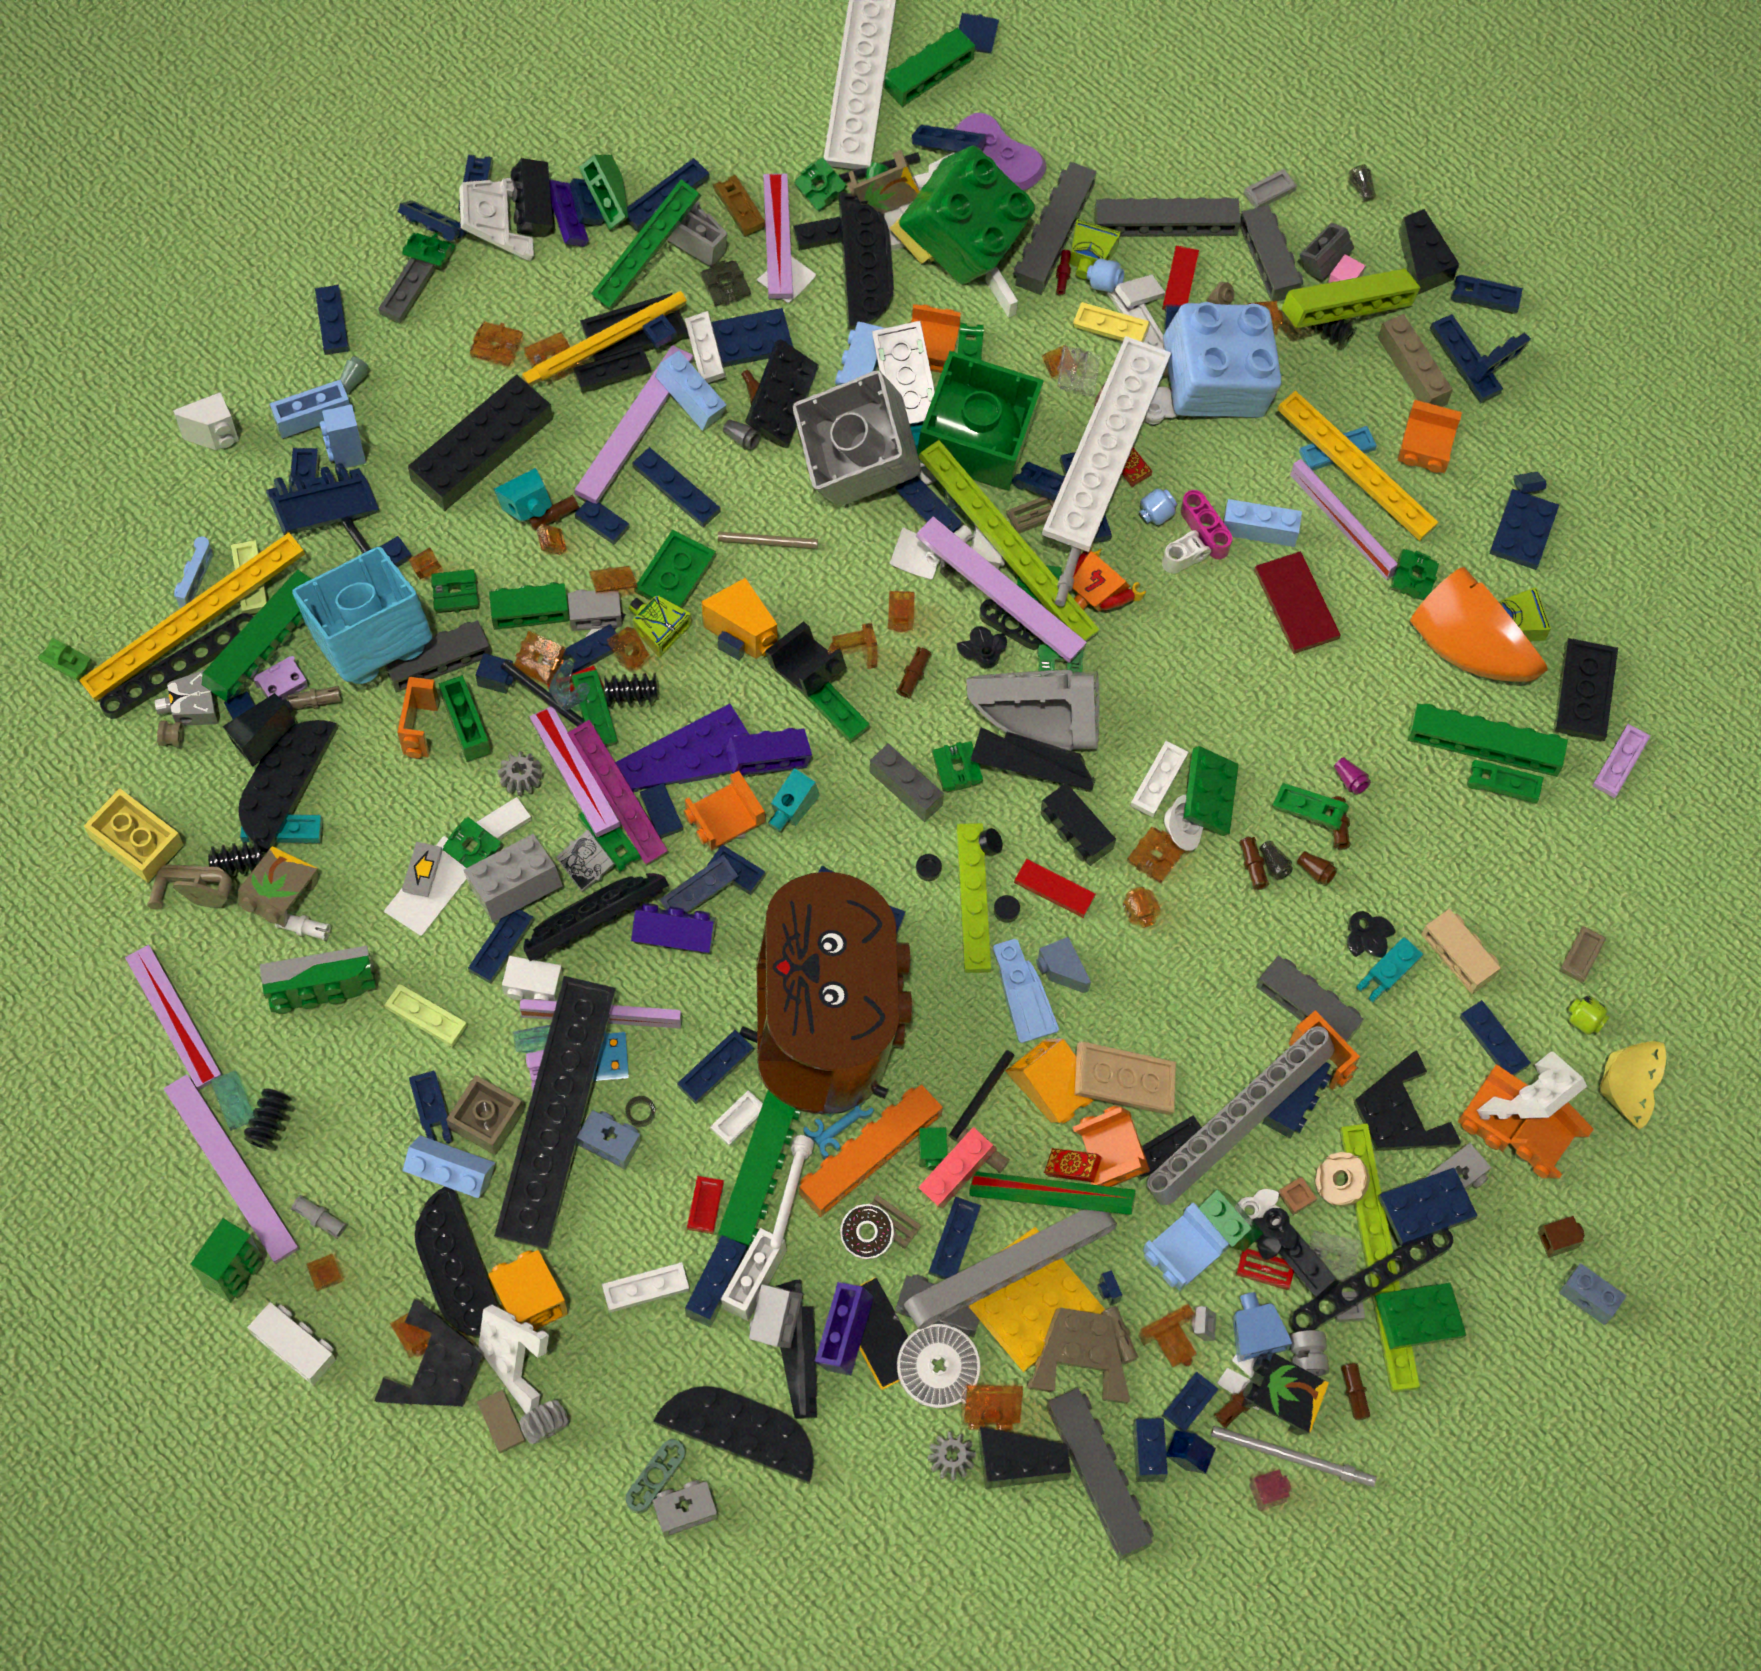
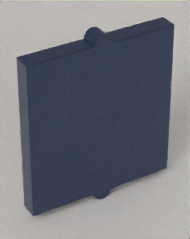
[958,13,999,54]

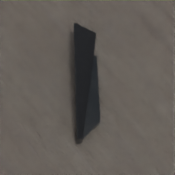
[971,727,1096,790]
[776,1280,817,1419]

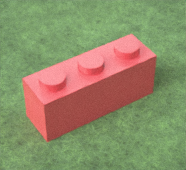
[918,1127,998,1209]

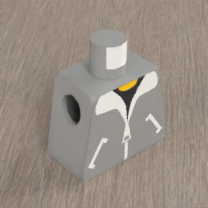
[155,670,218,726]

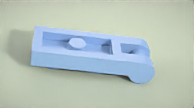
[174,536,213,608]

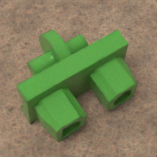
[38,638,92,682]

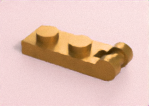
[713,175,765,236]

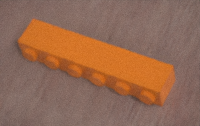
[799,1084,943,1218]

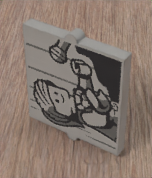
[556,830,616,892]

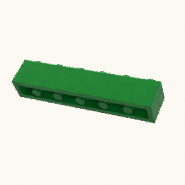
[201,569,312,702]
[1407,703,1568,777]
[717,1090,802,1251]

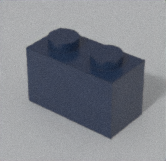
[1133,1418,1168,1482]

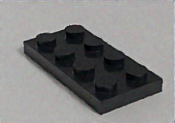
[580,293,688,361]
[745,339,819,448]
[1554,638,1618,741]

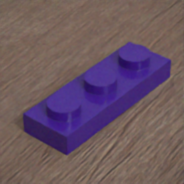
[549,180,589,247]

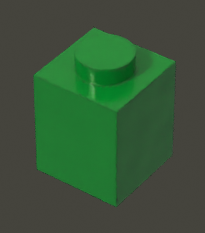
[918,1127,948,1170]

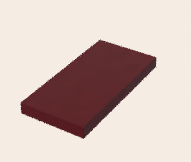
[1254,551,1341,654]

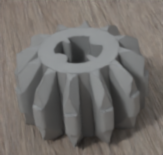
[498,751,543,796]
[519,1400,569,1444]
[928,1432,976,1481]

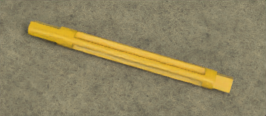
[522,291,687,386]

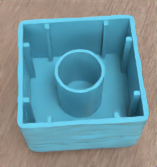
[293,547,432,684]

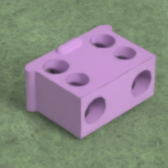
[254,656,308,700]

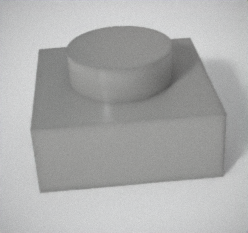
[1335,1291,1365,1322]
[1192,1306,1216,1341]

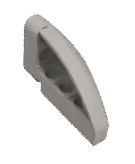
[967,670,1099,751]

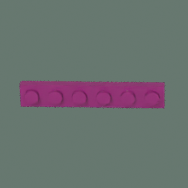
[567,720,669,865]

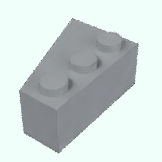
[654,201,727,267]

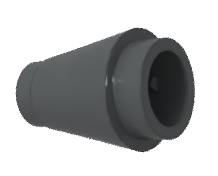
[723,419,761,450]

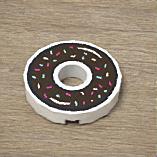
[840,1204,895,1259]

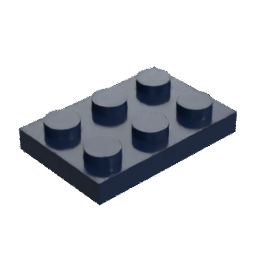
[712,308,793,367]
[1489,489,1559,570]
[1379,1167,1478,1247]

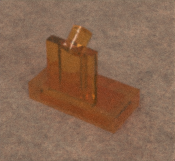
[827,623,878,669]
[1138,1304,1197,1368]

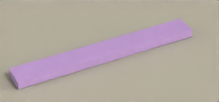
[575,345,693,504]
[916,517,1087,663]
[163,1074,299,1264]

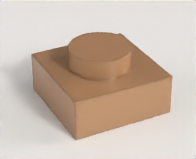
[1279,1176,1317,1215]

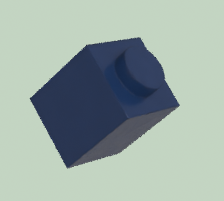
[475,653,516,694]

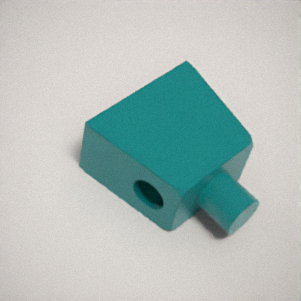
[494,468,552,521]
[768,768,820,832]

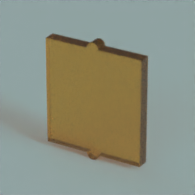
[589,566,637,593]

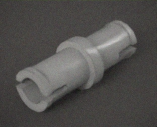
[291,1195,347,1239]

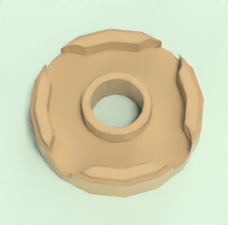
[1315,1152,1370,1207]

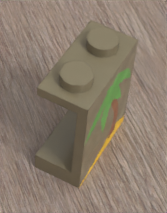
[848,150,920,214]
[238,846,318,927]

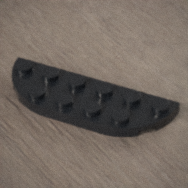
[838,192,894,329]
[239,720,338,853]
[523,873,669,961]
[415,1186,498,1338]
[653,1386,814,1485]

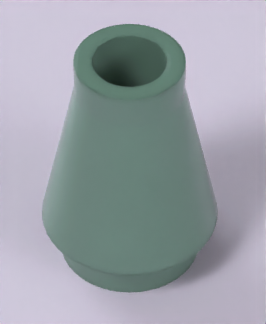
[340,356,369,394]

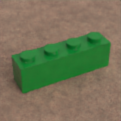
[885,27,975,107]

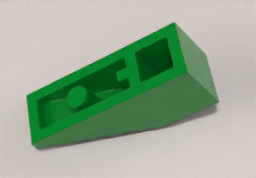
[578,155,628,230]

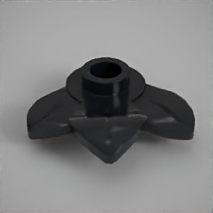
[957,626,1007,668]
[1347,911,1396,958]
[1253,1208,1297,1260]

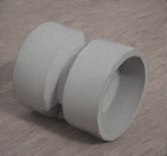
[1290,1330,1329,1376]

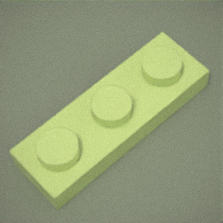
[231,540,267,614]
[385,984,467,1048]

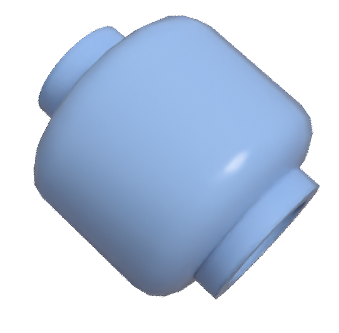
[1087,259,1124,293]
[1139,488,1177,526]

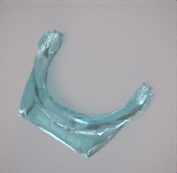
[549,660,590,710]

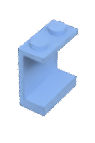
[1143,1202,1230,1291]

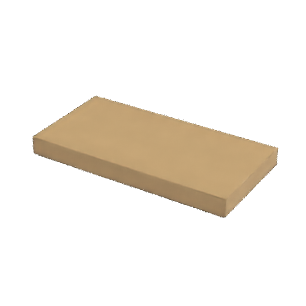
[1075,1041,1176,1115]

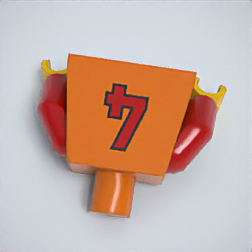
[1072,544,1146,612]

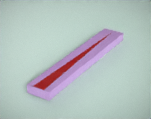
[763,174,793,299]
[1290,459,1397,580]
[529,707,620,837]
[125,945,222,1090]
[520,999,682,1029]

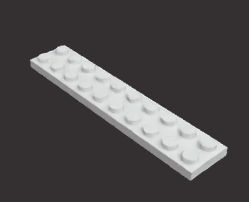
[824,0,896,170]
[1042,336,1171,552]

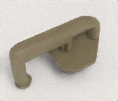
[147,865,232,909]

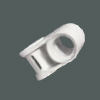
[1162,530,1211,574]

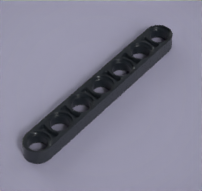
[100,613,253,719]
[1290,1230,1453,1332]

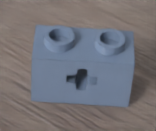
[577,1110,641,1170]
[1559,1263,1627,1325]

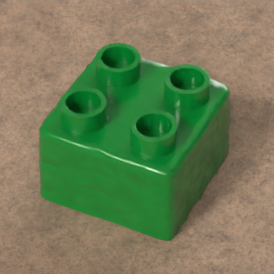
[899,146,1035,285]

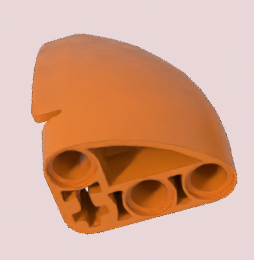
[1410,567,1548,682]

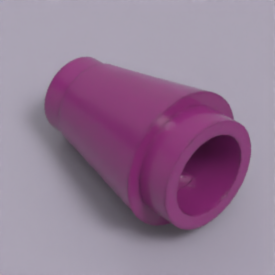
[1334,757,1371,795]

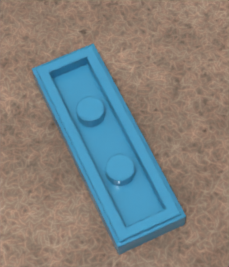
[1299,426,1377,471]

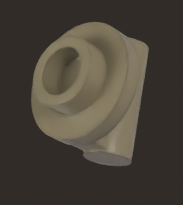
[1207,282,1235,305]

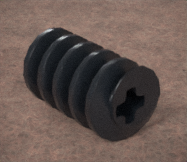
[1307,319,1357,349]
[604,673,657,707]
[208,840,264,877]
[244,1088,292,1150]

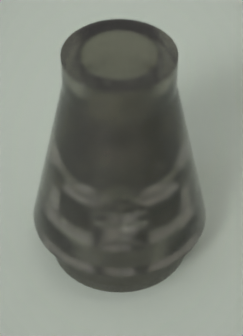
[1349,164,1376,202]
[1259,841,1293,880]

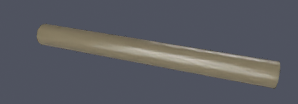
[718,531,818,549]

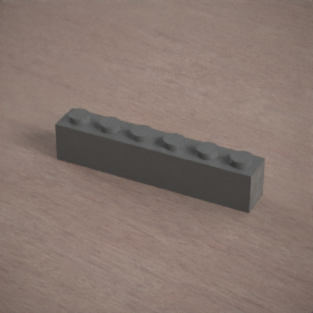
[1013,161,1097,295]
[1094,197,1241,237]
[1046,1388,1154,1561]

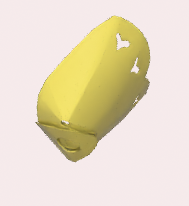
[1600,1041,1666,1129]

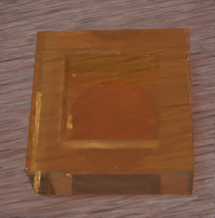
[1042,345,1075,378]
[536,524,566,555]
[409,547,442,580]
[306,1254,343,1291]

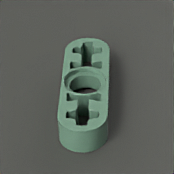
[625,1440,685,1514]

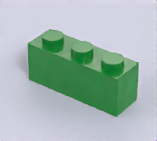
[489,582,569,630]
[438,675,491,762]

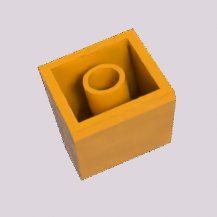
[702,578,777,659]
[1005,1038,1094,1124]
[488,1250,568,1331]

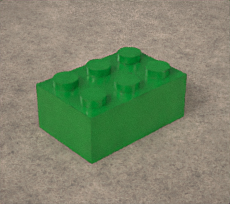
[190,1218,263,1303]

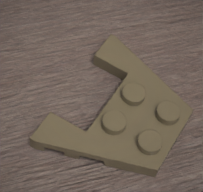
[1027,1308,1130,1404]

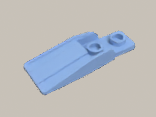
[993,939,1059,1043]

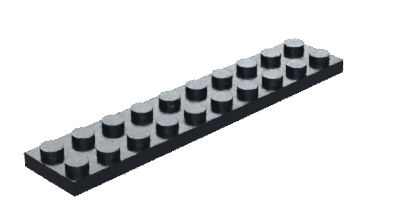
[494,976,617,1250]

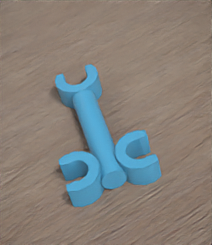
[803,1101,874,1159]

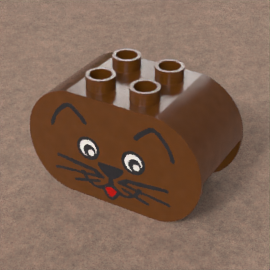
[756,872,912,1114]

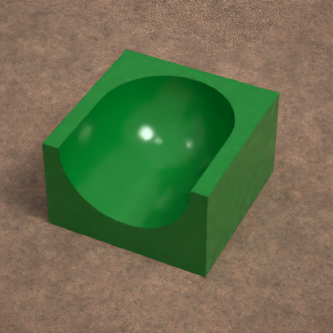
[917,351,1044,491]

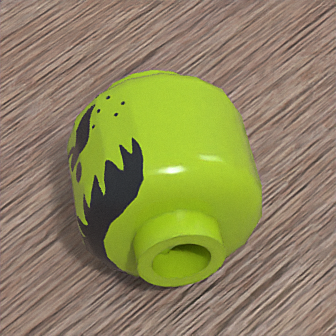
[1568,996,1609,1035]

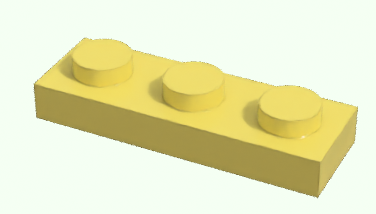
[1073,302,1150,342]

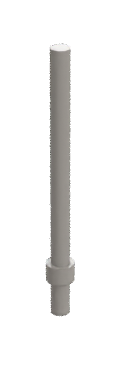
[1055,546,1081,606]
[1211,1426,1376,1487]

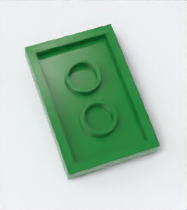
[634,529,716,608]
[1183,746,1239,836]
[1375,1283,1466,1350]

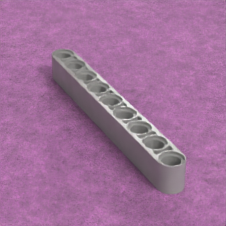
[1147,1026,1335,1205]
[904,1210,1117,1330]

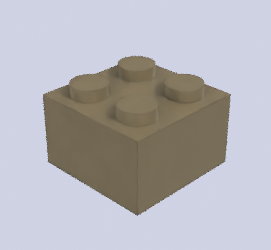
[446,1075,524,1155]

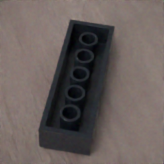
[408,374,553,511]

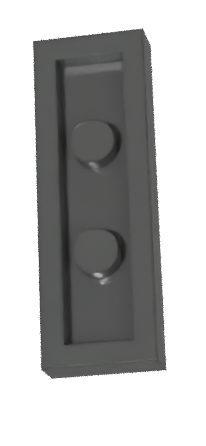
[378,257,436,323]

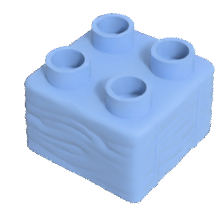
[1163,302,1281,417]

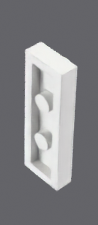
[685,311,726,383]
[1130,741,1189,817]
[602,1262,689,1313]

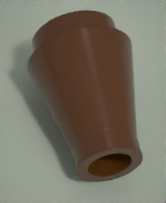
[1297,851,1337,886]

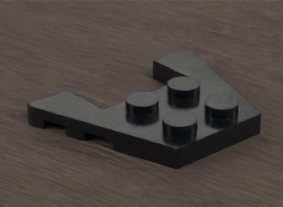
[1354,1050,1461,1151]
[374,1297,484,1407]

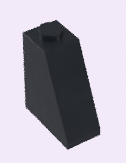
[222,693,295,767]

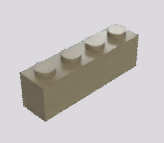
[1378,314,1453,407]

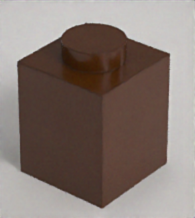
[1538,1216,1585,1258]

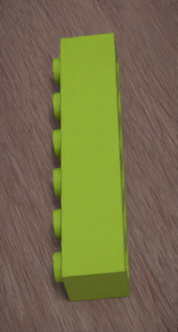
[1281,268,1421,328]

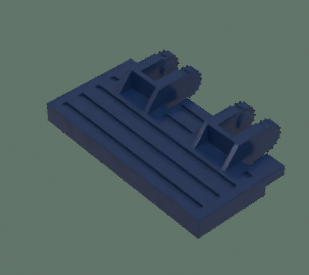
[266,463,379,535]

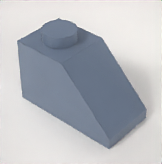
[1036,937,1091,993]

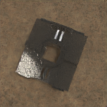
[700,260,751,307]

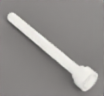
[770,1135,814,1249]

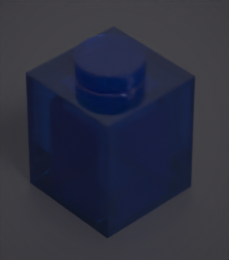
[1166,1430,1216,1474]

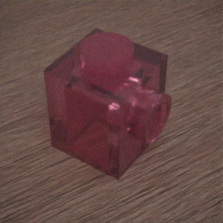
[1249,1469,1291,1511]

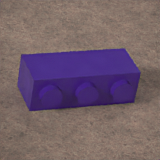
[726,728,812,775]
[631,903,716,953]
[815,1282,874,1376]

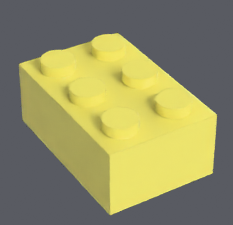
[84,788,183,883]

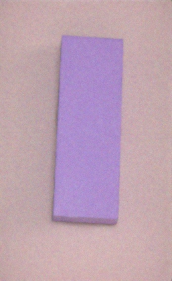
[1593,724,1650,798]

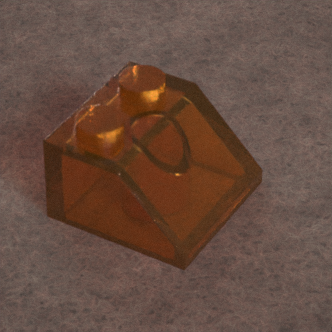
[961,1385,1023,1431]

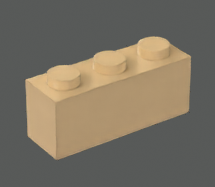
[1421,908,1501,994]

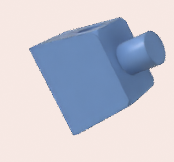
[1233,1292,1292,1362]

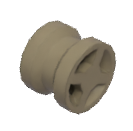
[157,720,184,748]

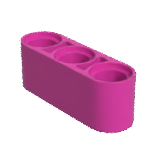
[1181,490,1232,559]

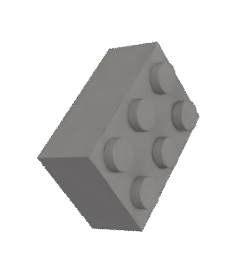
[464,834,562,923]

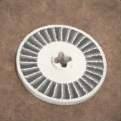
[897,1324,980,1408]

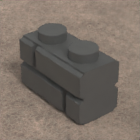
[1299,223,1354,280]

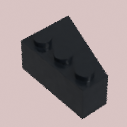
[1399,209,1460,295]
[978,1426,1071,1489]

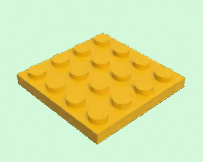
[969,1227,1106,1372]

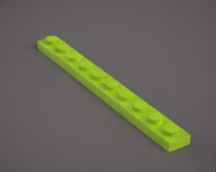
[919,440,1100,641]
[1340,1124,1420,1393]

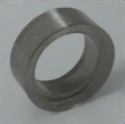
[625,1096,655,1127]

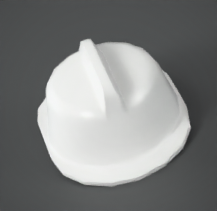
[1164,795,1204,851]

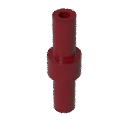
[1056,249,1071,295]

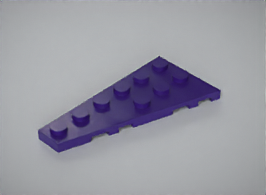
[616,703,750,792]

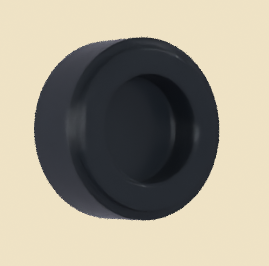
[979,828,1003,856]
[916,854,942,881]
[994,895,1020,923]

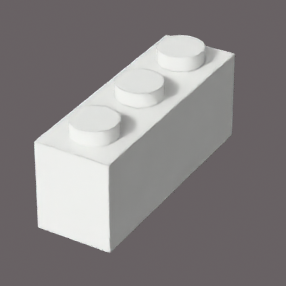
[721,1228,787,1321]
[247,1302,336,1386]

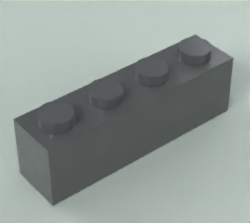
[1240,205,1303,303]
[385,621,491,693]
[1256,955,1364,1043]

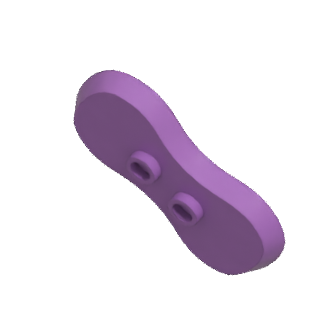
[954,113,1046,191]

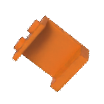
[911,304,961,373]
[1397,400,1462,473]
[397,677,439,758]
[683,771,766,851]
[1289,1010,1360,1090]
[1458,1064,1529,1152]
[1510,1102,1594,1179]
[1073,1106,1150,1187]

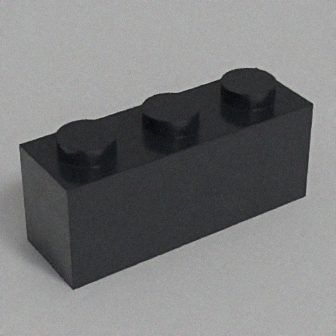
[511,158,553,237]
[1041,783,1116,866]

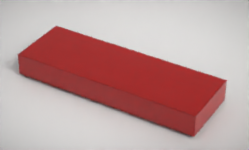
[1162,245,1199,310]
[1014,859,1096,918]

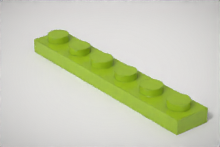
[956,823,991,973]

